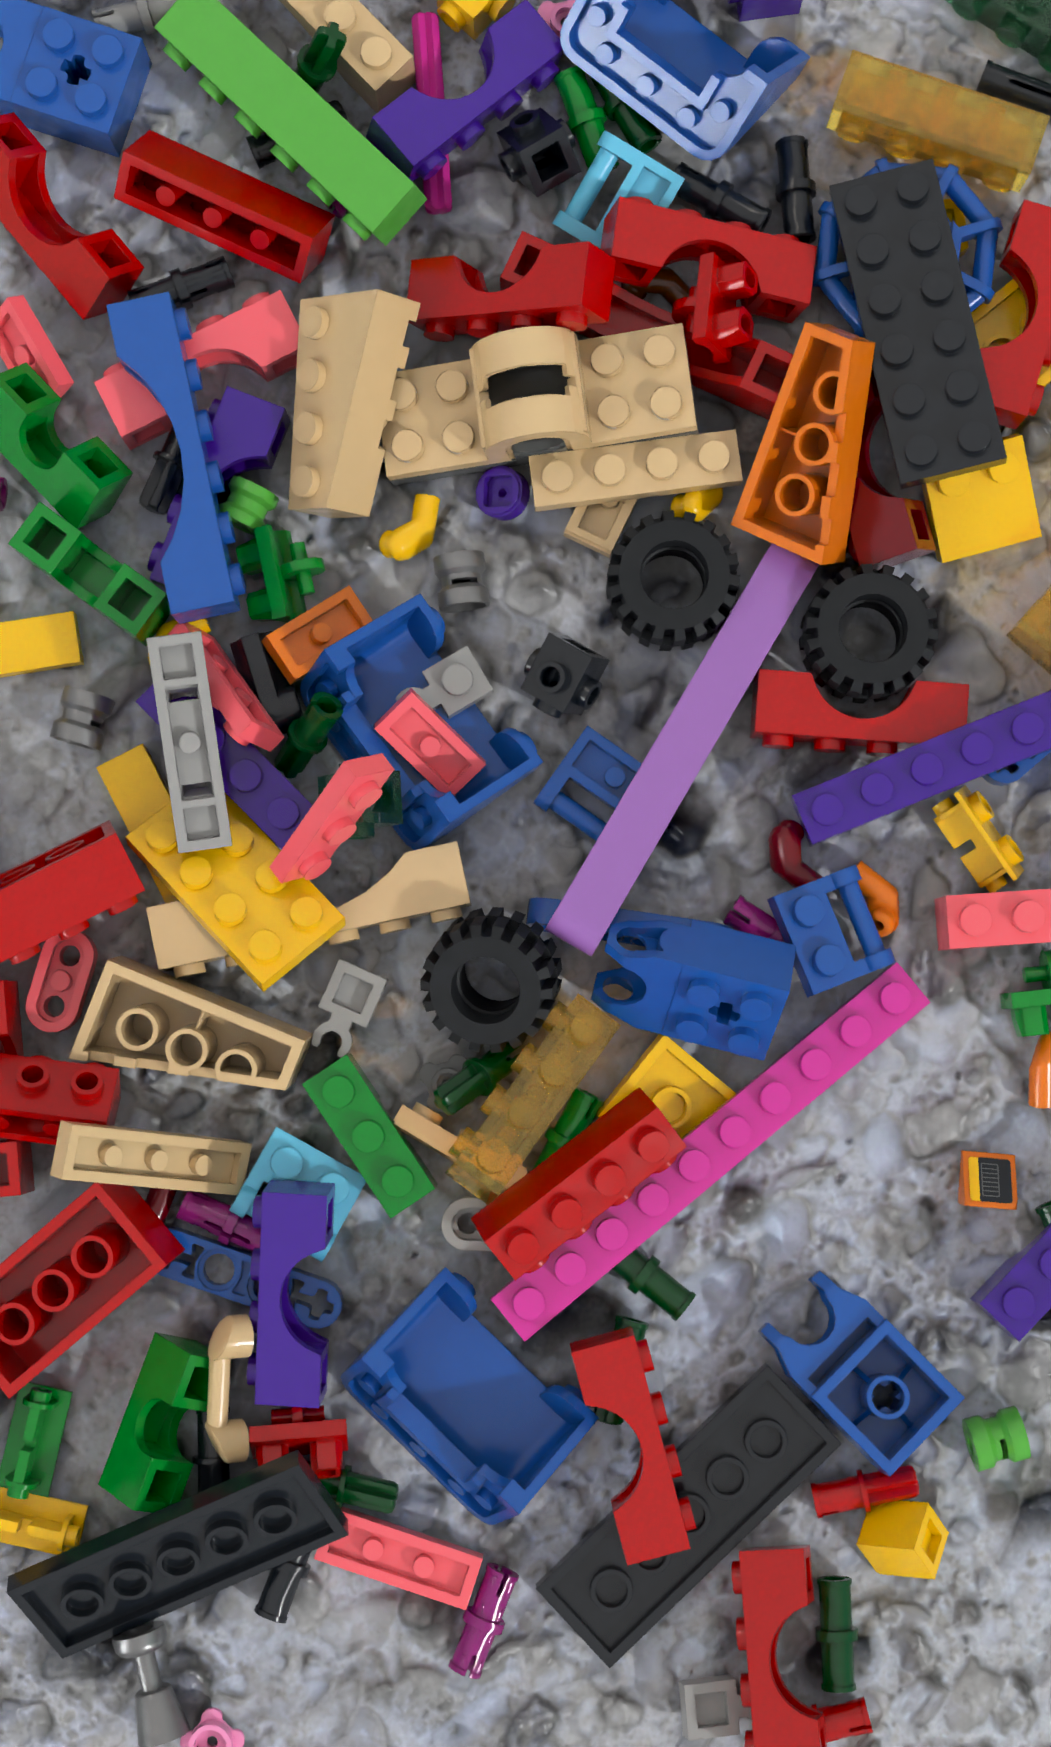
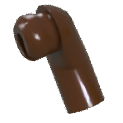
[621,266,690,307]

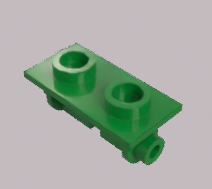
[0,1382,73,1499]

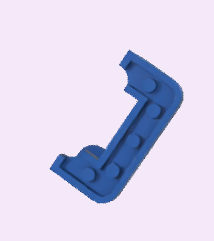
[560,0,810,161]
[300,594,543,850]
[340,1267,599,1525]

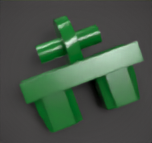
[236,524,326,623]
[1000,949,1051,1037]

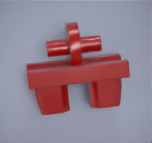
[672,252,758,364]
[249,1405,348,1479]

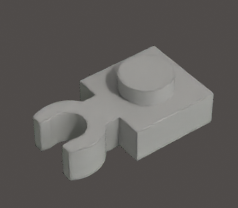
[395,645,494,719]
[311,959,388,1058]
[679,1674,752,1741]

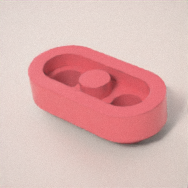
[25,932,98,1032]

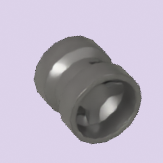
[433,550,490,613]
[49,686,115,751]

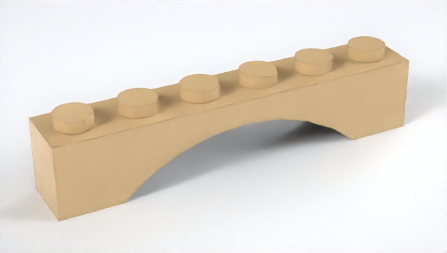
[279,0,416,113]
[146,841,472,979]

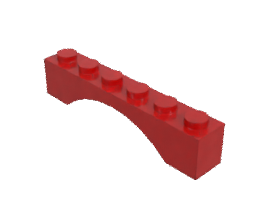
[500,231,793,420]

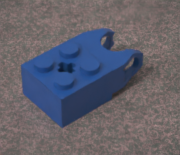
[0,0,152,158]
[591,919,796,1061]
[758,1270,965,1476]

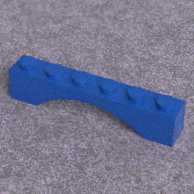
[106,292,247,624]

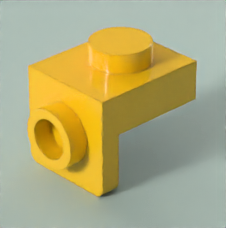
[436,0,516,40]

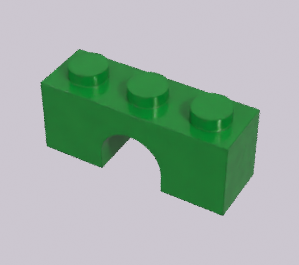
[0,363,133,529]
[8,501,171,646]
[302,1054,438,1219]
[98,1332,232,1513]

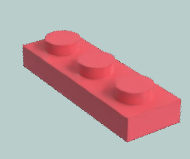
[167,623,285,752]
[270,753,395,883]
[314,1507,483,1610]

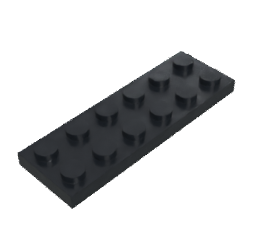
[829,158,1007,489]
[536,1363,842,1668]
[6,1449,349,1659]

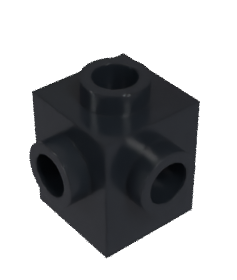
[496,107,582,197]
[520,632,610,719]

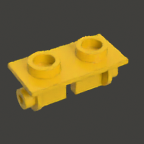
[932,785,1024,893]
[0,1487,89,1555]

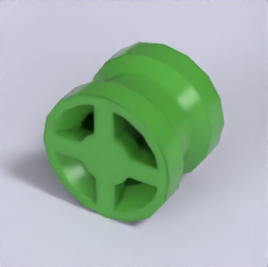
[219,476,279,536]

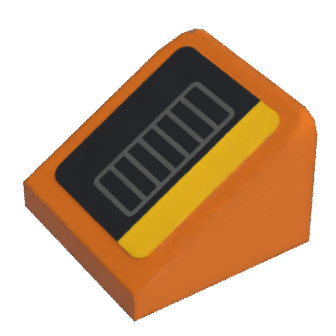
[958,1150,1018,1210]

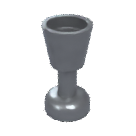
[112,1621,191,1747]

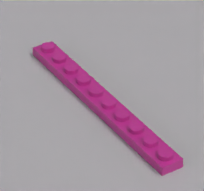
[490,962,931,1342]

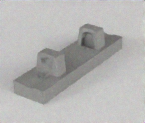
[146,631,232,853]

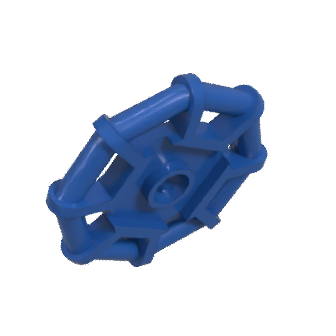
[812,157,1003,338]

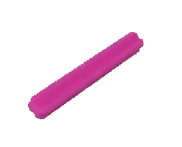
[411,12,452,215]

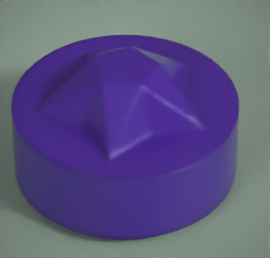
[476,466,530,521]

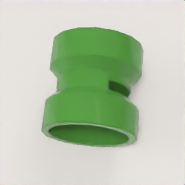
[962,1406,1031,1472]

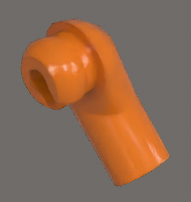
[856,860,900,937]
[1028,1031,1051,1109]

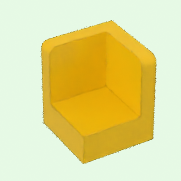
[856,1500,949,1580]

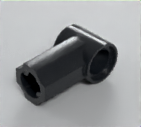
[230,631,303,734]

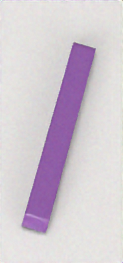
[545,543,819,956]

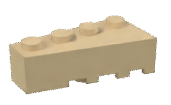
[288,289,421,519]
[68,955,313,1091]

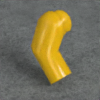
[670,488,723,522]
[379,494,440,561]

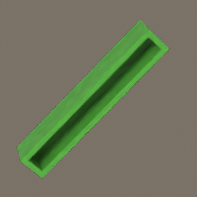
[154,0,427,246]

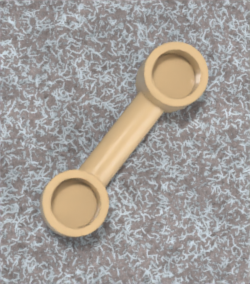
[205,1314,254,1464]

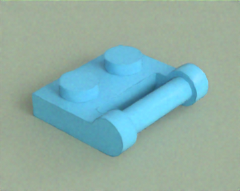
[552,130,685,249]
[229,1127,366,1262]

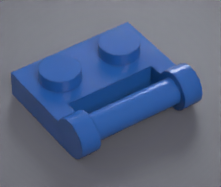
[533,725,642,841]
[767,865,896,998]

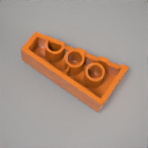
[731,321,875,565]

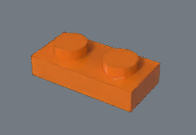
[261,585,373,685]

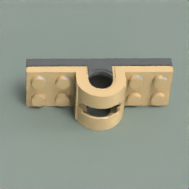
[381,323,699,486]

